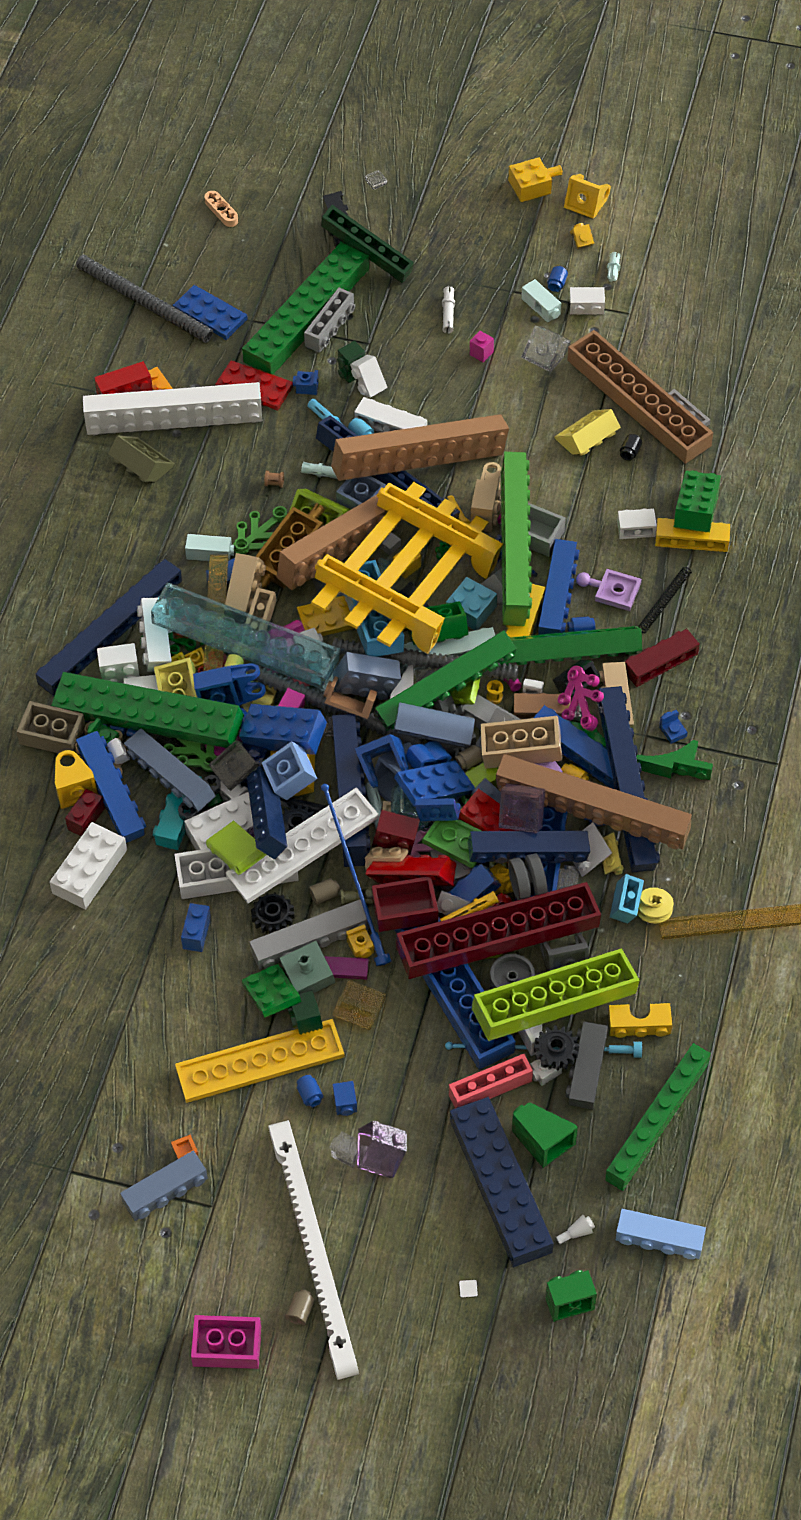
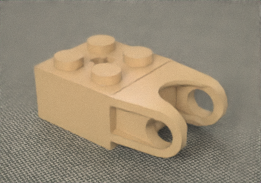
[471,462,501,532]

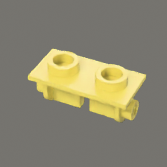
[602,832,624,875]

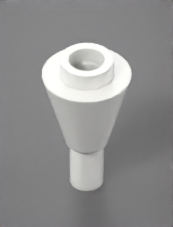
[556,1215,595,1244]

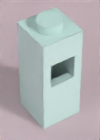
[521,279,561,322]
[185,534,235,562]

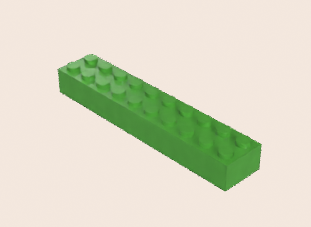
[501,452,532,626]

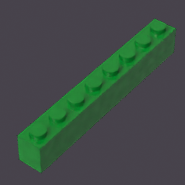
[500,626,642,666]
[375,630,517,731]
[605,1043,711,1191]

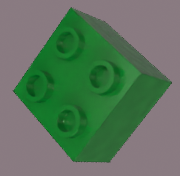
[545,1270,597,1322]

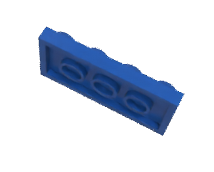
[173,285,248,340]
[394,760,475,807]

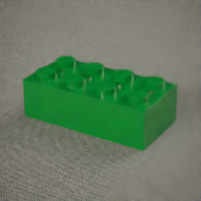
[674,470,721,532]

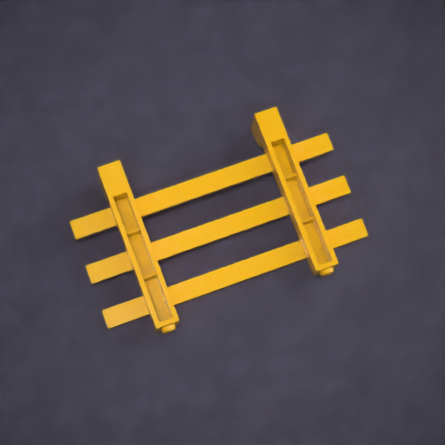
[311,482,503,654]

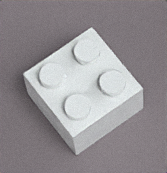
[97,643,140,683]

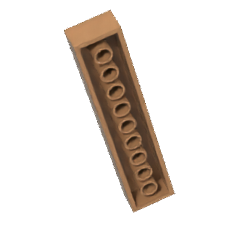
[567,330,713,464]
[331,414,509,481]
[496,754,692,849]

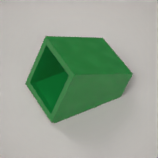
[512,1102,578,1168]

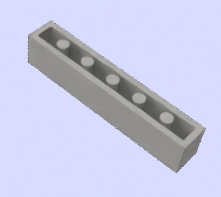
[250,899,370,970]

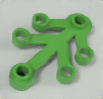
[233,506,287,554]
[164,736,219,772]

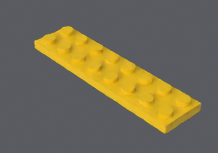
[175,1019,345,1103]

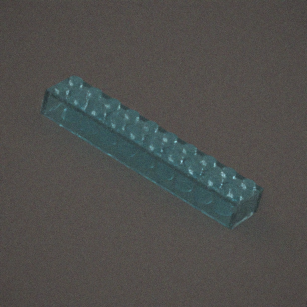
[151,582,340,690]

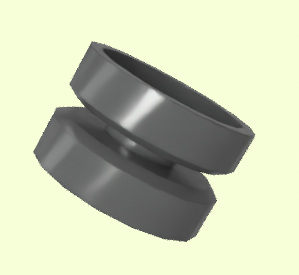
[508,853,547,901]
[490,954,535,990]

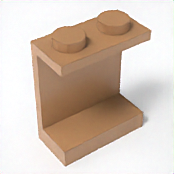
[323,676,377,719]

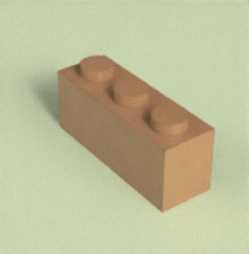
[514,693,571,720]

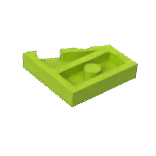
[451,678,481,705]

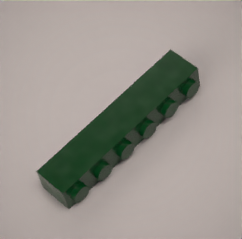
[321,205,414,283]

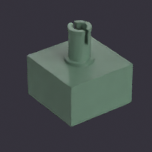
[280,941,336,994]

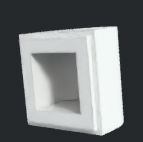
[523,678,544,694]
[106,738,130,764]

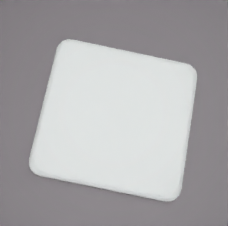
[459,1280,478,1297]

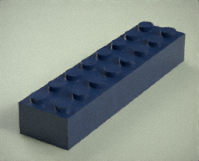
[332,714,371,867]
[450,1097,554,1268]

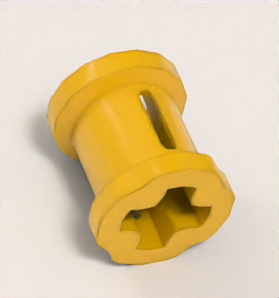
[486,680,503,704]

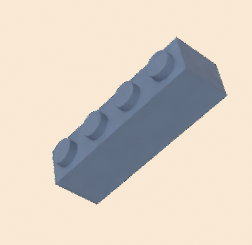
[120,1150,208,1221]

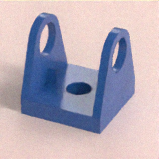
[355,734,410,788]

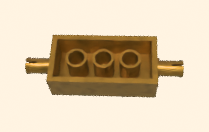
[255,503,325,589]

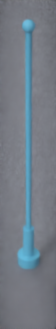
[445,1041,642,1058]

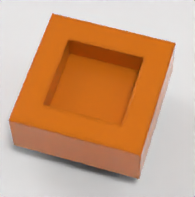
[171,1135,199,1159]

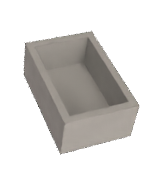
[500,503,566,557]

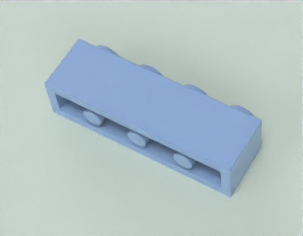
[615,1209,706,1259]

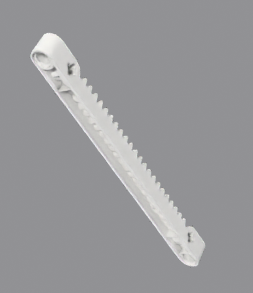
[268,1120,359,1380]

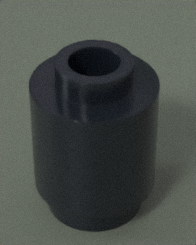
[620,434,642,461]

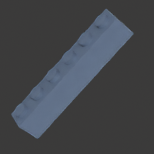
[124,729,215,811]

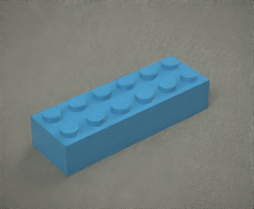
[344,560,404,657]

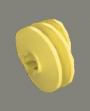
[638,888,674,924]

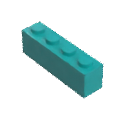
[153,776,202,850]

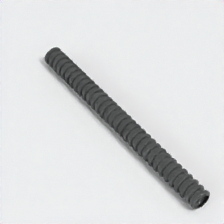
[76,254,213,343]
[332,638,518,682]
[247,663,423,745]

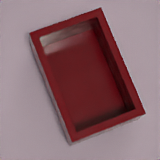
[372,876,438,932]

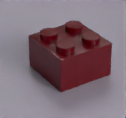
[372,810,420,855]

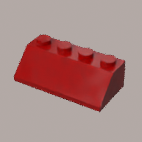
[365,855,456,886]

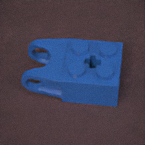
[193,663,266,708]

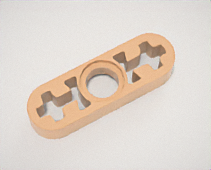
[205,191,238,227]

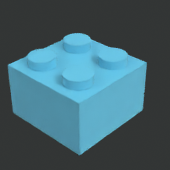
[446,577,497,630]

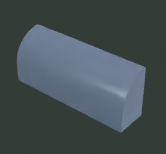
[393,702,475,748]

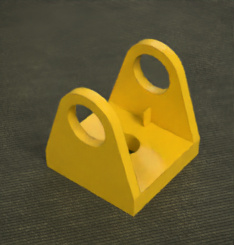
[564,174,611,219]
[55,750,98,809]

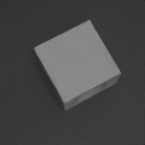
[379,532,401,555]

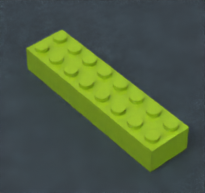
[472,948,640,1041]

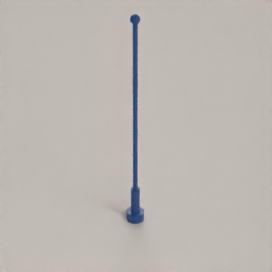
[321,784,392,966]

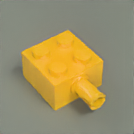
[508,157,563,202]

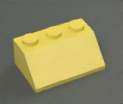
[554,409,621,456]
[154,657,197,697]

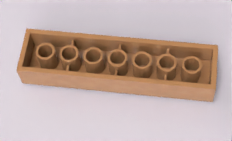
[277,495,398,590]

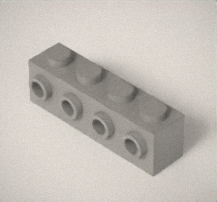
[304,288,355,353]

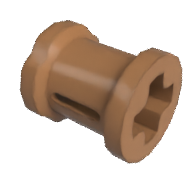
[264,470,284,488]

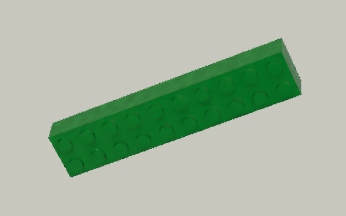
[242,242,369,375]
[51,672,244,749]

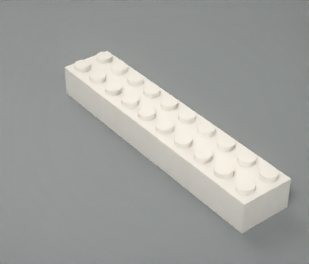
[83,382,263,435]

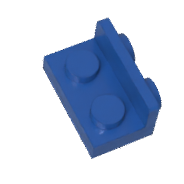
[415,798,461,821]

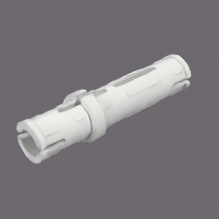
[442,287,455,333]

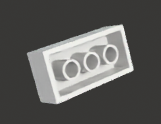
[184,792,255,850]
[50,822,127,910]

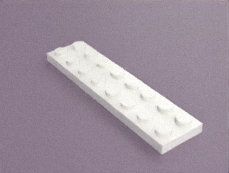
[225,788,379,903]

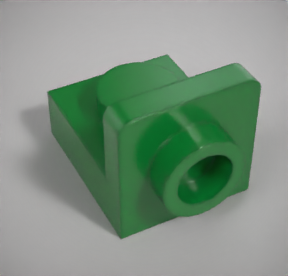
[87,718,120,749]

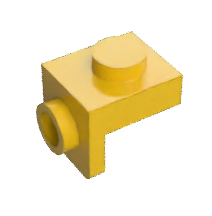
[570,223,594,249]

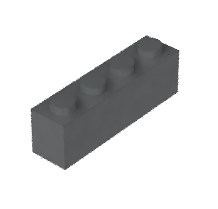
[565,1021,608,1110]

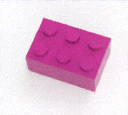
[191,1315,261,1369]

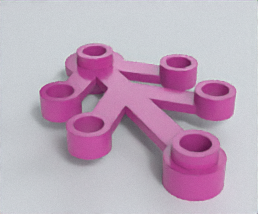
[558,666,604,731]

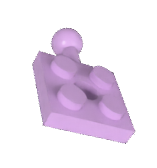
[576,569,642,611]

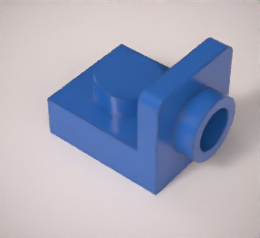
[659,710,688,744]

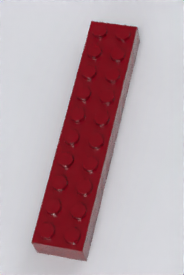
[396,882,601,979]

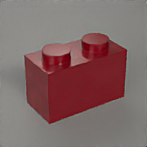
[65,789,105,836]

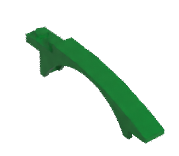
[570,721,713,780]

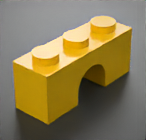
[608,1003,672,1038]

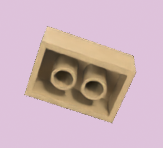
[224,553,266,615]

